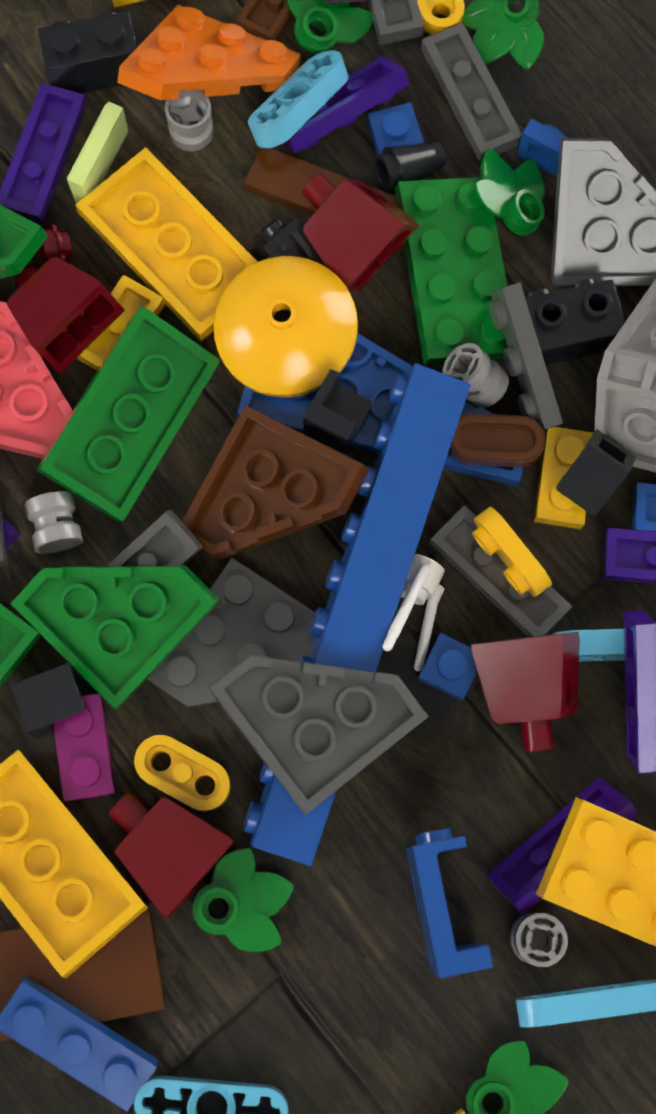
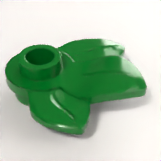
[287,0,373,53]
[462,0,544,70]
[474,148,545,236]
[193,848,293,952]
[466,1040,569,1114]

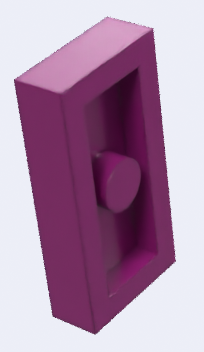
[53,693,116,803]

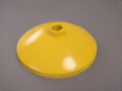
[214,256,358,398]

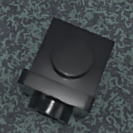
[251,217,326,267]

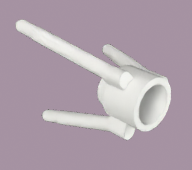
[383,554,445,671]

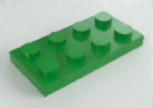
[394,177,508,365]
[36,305,221,522]

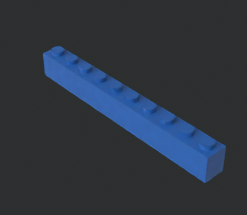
[243,363,471,866]

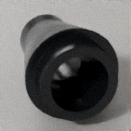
[374,140,446,191]

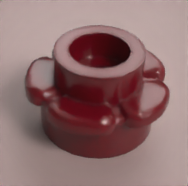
[37,223,72,265]

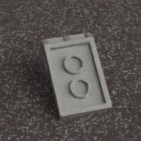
[595,279,656,473]

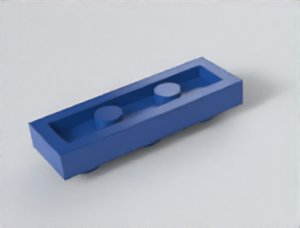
[0,975,158,1111]

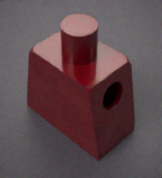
[302,174,420,291]
[7,257,125,374]
[471,632,580,752]
[108,792,236,918]

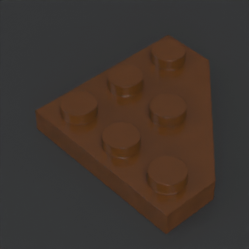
[182,405,370,559]

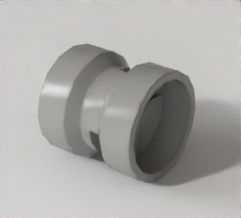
[165,89,214,152]
[442,343,509,408]
[24,491,83,554]
[509,912,568,967]

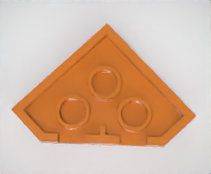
[118,5,301,100]

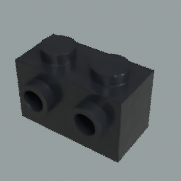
[38,11,137,94]
[525,279,625,365]

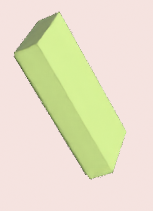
[67,102,129,203]

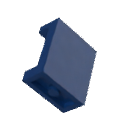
[406,828,493,978]

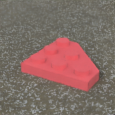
[0,301,73,459]

